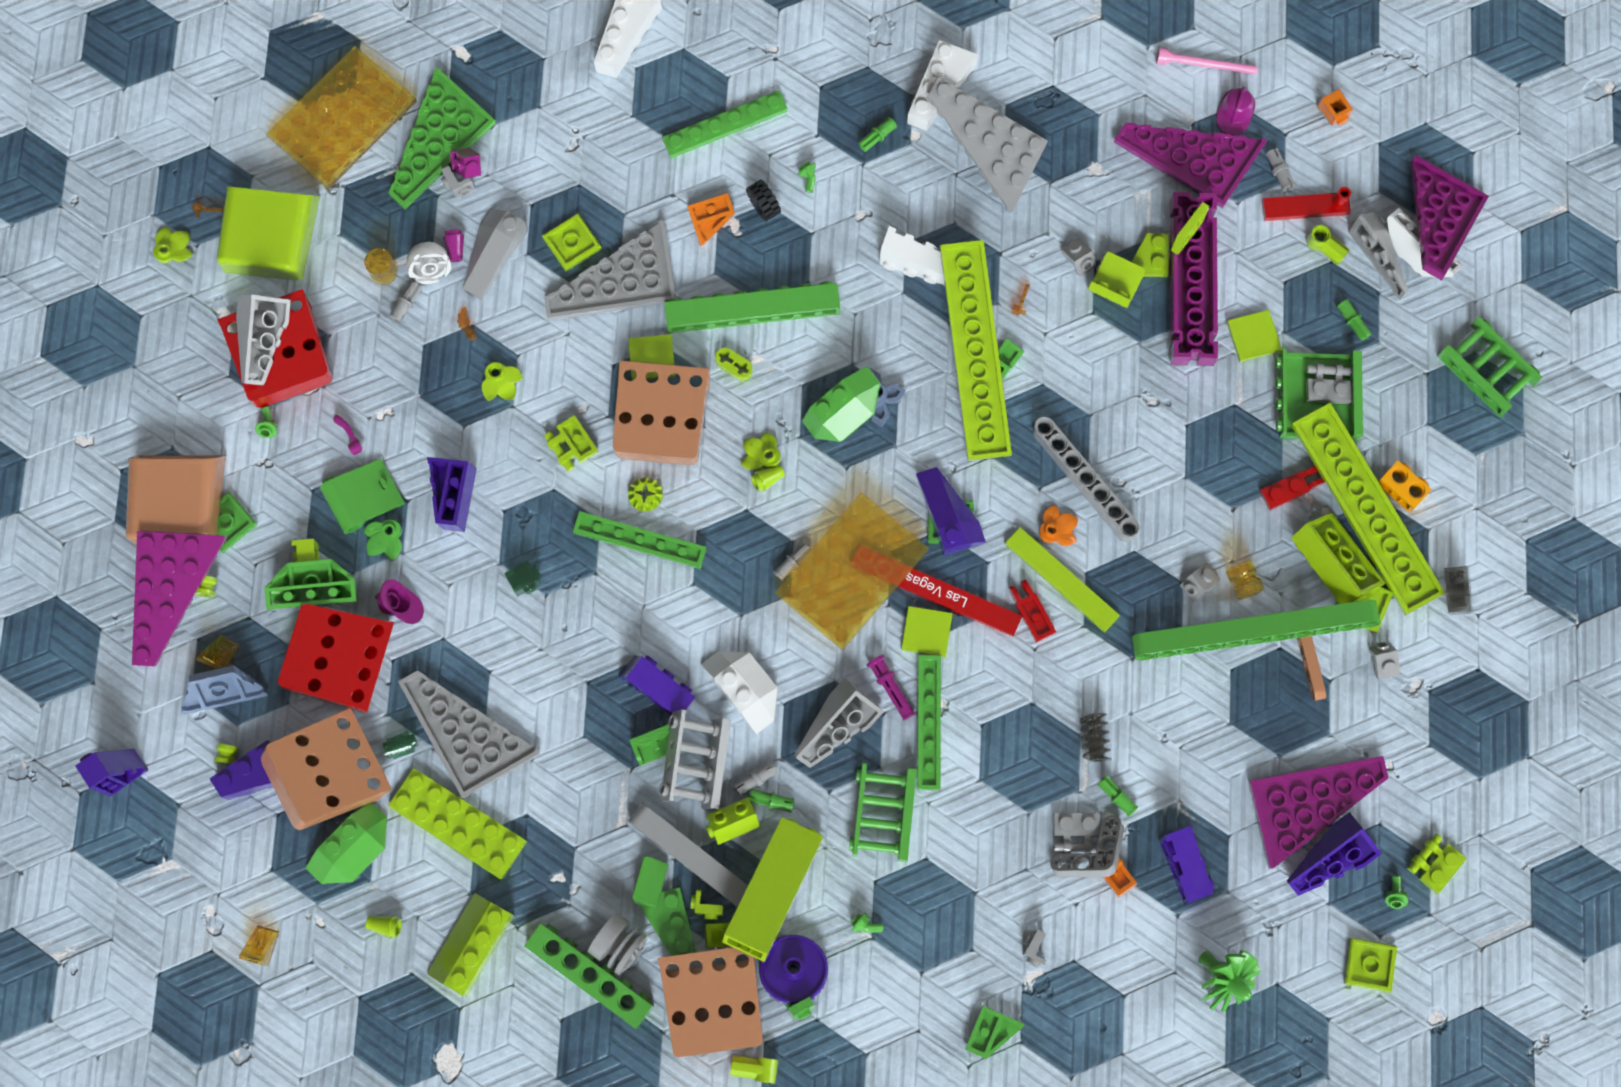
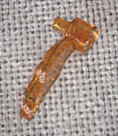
[192,203,224,217]
[1012,284,1030,316]
[457,307,477,341]

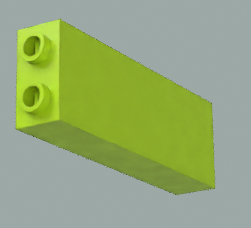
[722,817,823,962]

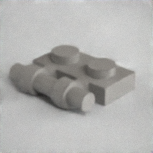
[1306,363,1352,404]
[1053,813,1100,854]

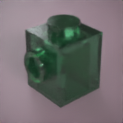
[504,560,541,597]

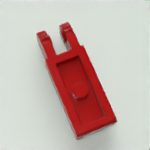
[1260,466,1325,511]
[1008,579,1056,643]

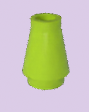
[751,465,785,492]
[365,916,402,939]

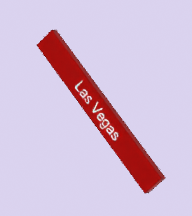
[850,545,1022,637]

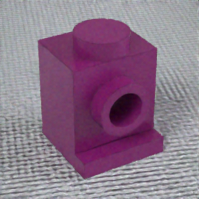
[450,148,481,178]

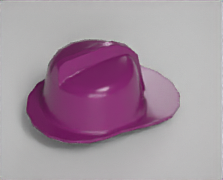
[1216,86,1256,135]
[375,579,424,624]

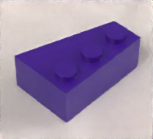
[427,457,477,532]
[619,655,695,715]
[209,740,273,801]
[75,749,149,797]

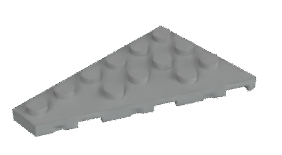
[927,77,1048,213]
[544,220,676,321]
[398,670,541,799]

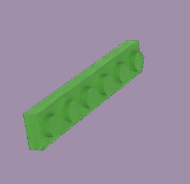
[662,90,788,158]
[573,511,707,570]
[917,655,941,791]

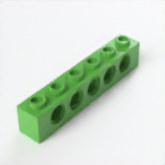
[524,923,654,1029]

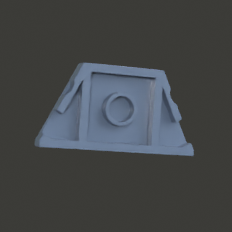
[181,665,268,715]

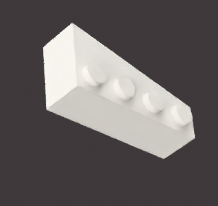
[594,0,662,78]
[907,40,979,131]
[880,226,945,287]

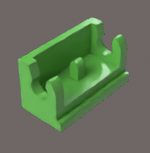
[629,724,670,766]

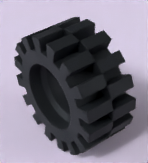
[746,179,781,222]

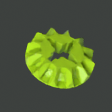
[628,477,663,512]

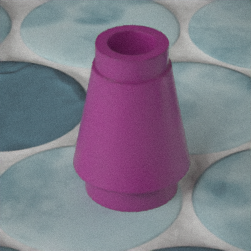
[443,229,464,262]

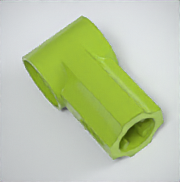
[1306,225,1350,266]
[730,1056,778,1084]

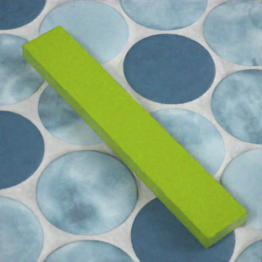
[1005,527,1120,633]

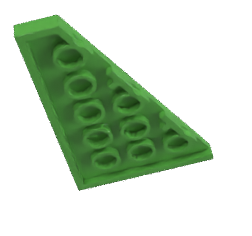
[389,67,496,210]

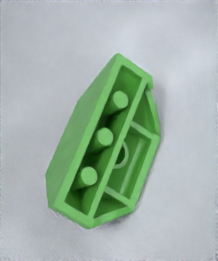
[802,366,881,442]
[264,559,357,610]
[306,803,387,884]

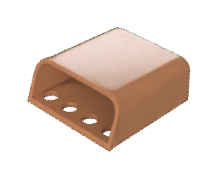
[613,361,710,465]
[126,455,226,545]
[261,707,392,830]
[658,947,763,1057]

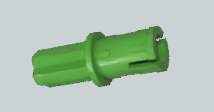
[858,117,897,152]
[1336,299,1371,340]
[1098,776,1138,817]
[749,789,795,813]

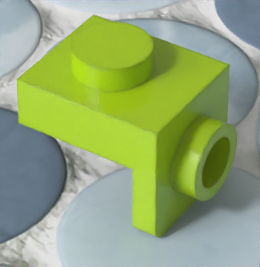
[691,890,724,920]

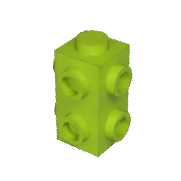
[705,797,760,845]

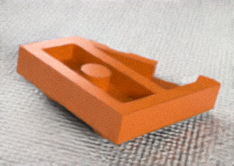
[687,193,735,246]

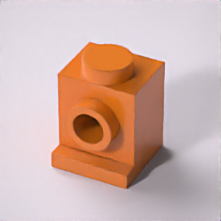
[1317,89,1353,126]

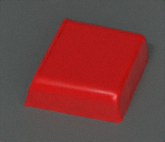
[217,289,333,408]
[278,604,394,713]

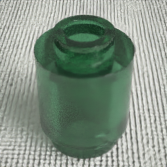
[382,731,418,759]

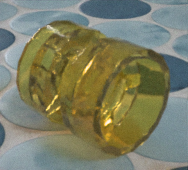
[364,248,398,285]
[1225,560,1265,601]

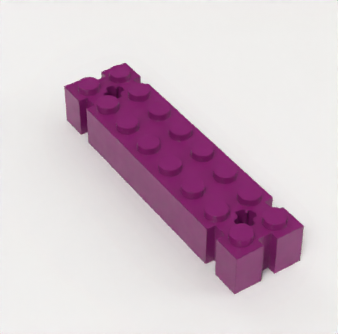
[1170,192,1218,366]

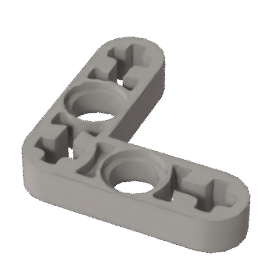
[1050,815,1124,877]

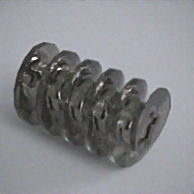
[1079,713,1112,762]

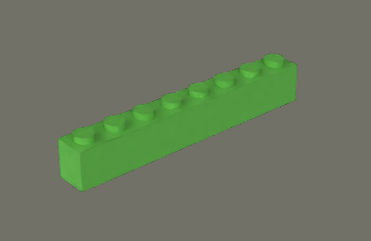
[664,281,840,334]

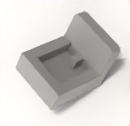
[441,166,474,198]
[1061,238,1096,276]
[1180,564,1220,601]
[1369,642,1400,680]
[1023,930,1047,968]

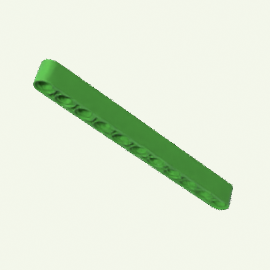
[1131,600,1381,661]

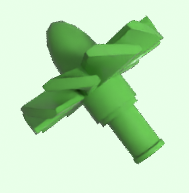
[1198,950,1261,1012]

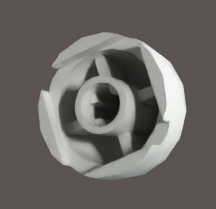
[406,242,451,284]

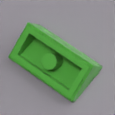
[633,856,669,908]

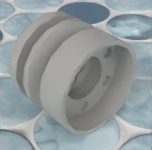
[588,913,648,976]

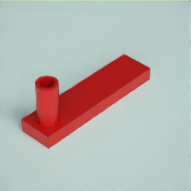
[1262,187,1351,221]

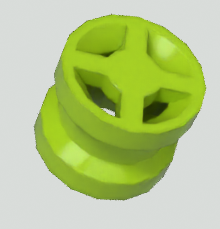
[195,576,218,598]
[213,744,239,766]

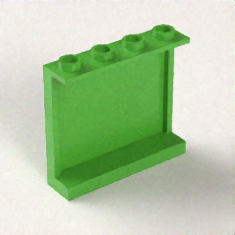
[1275,348,1363,441]

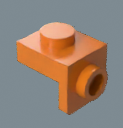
[1103,858,1137,898]

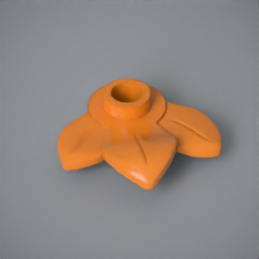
[1039,505,1078,546]

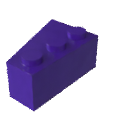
[1159,826,1215,905]

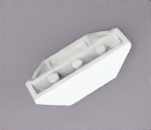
[1387,208,1463,277]
[701,651,778,735]

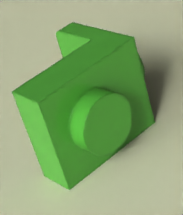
[785,997,814,1021]

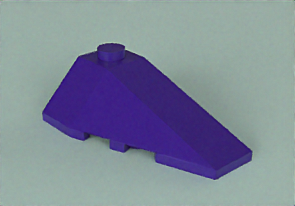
[916,467,986,556]
[1287,812,1382,896]

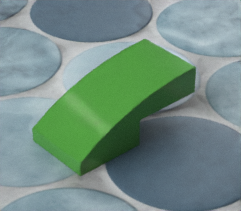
[998,339,1025,380]

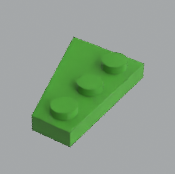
[639,888,696,956]

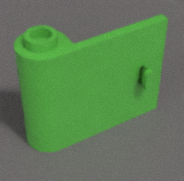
[320,458,405,534]

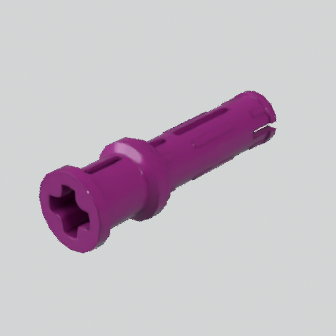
[866,655,916,721]

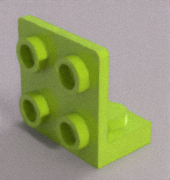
[1088,252,1146,309]

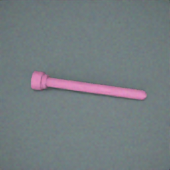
[1156,47,1258,74]

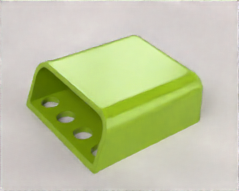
[216,186,321,281]

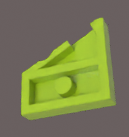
[1132,233,1169,277]

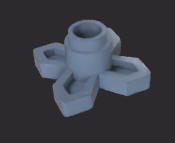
[870,368,905,427]

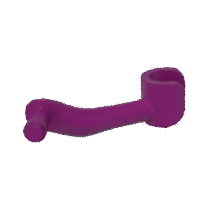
[333,415,362,455]

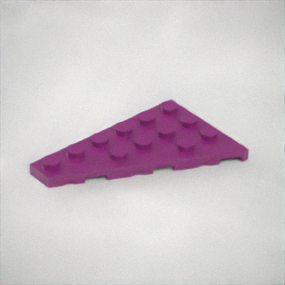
[1114,122,1267,209]
[1411,155,1489,281]
[132,531,227,666]
[1249,756,1389,869]

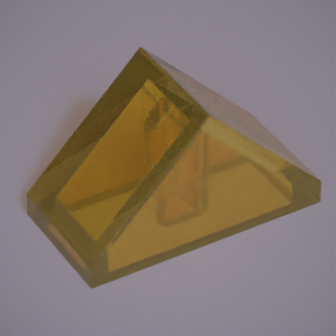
[196,635,240,670]
[239,925,279,967]

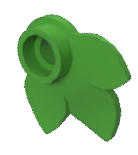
[364,519,402,561]

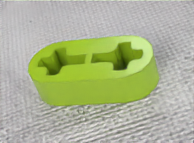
[715,348,753,381]

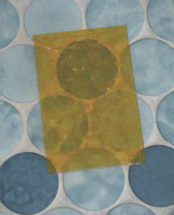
[266,46,417,190]
[775,492,929,651]

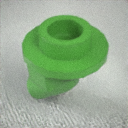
[798,161,816,193]
[255,407,277,438]
[1385,875,1409,909]
[850,912,883,933]

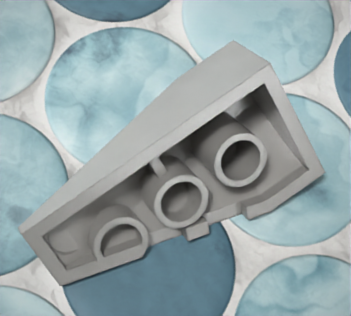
[463,208,528,300]
[1349,212,1409,300]
[236,294,291,385]
[794,678,884,768]

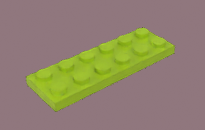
[388,768,527,880]

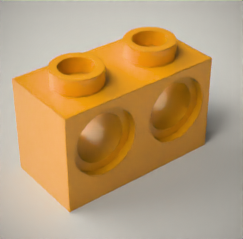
[1378,460,1432,514]

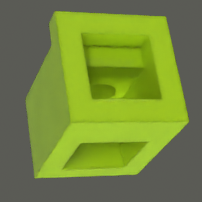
[292,538,319,562]

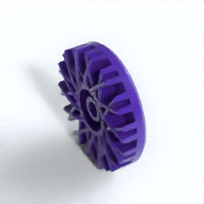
[759,935,828,1006]

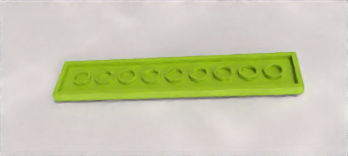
[940,240,1012,461]
[1291,403,1445,616]

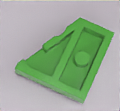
[965,1006,1024,1059]

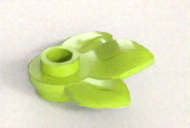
[153,227,193,263]
[482,362,523,401]
[741,432,781,471]

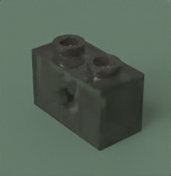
[1444,566,1473,615]

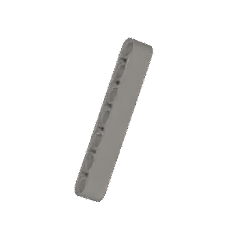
[1033,417,1140,542]
[628,803,748,908]

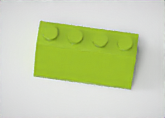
[1291,513,1385,604]
[427,893,514,997]

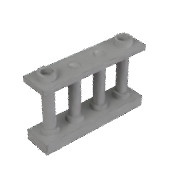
[659,710,731,810]

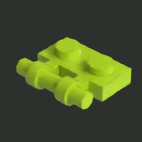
[544,415,599,472]
[1407,833,1467,894]

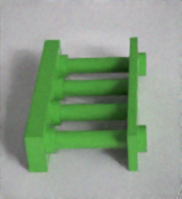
[1437,317,1543,418]
[849,763,917,863]

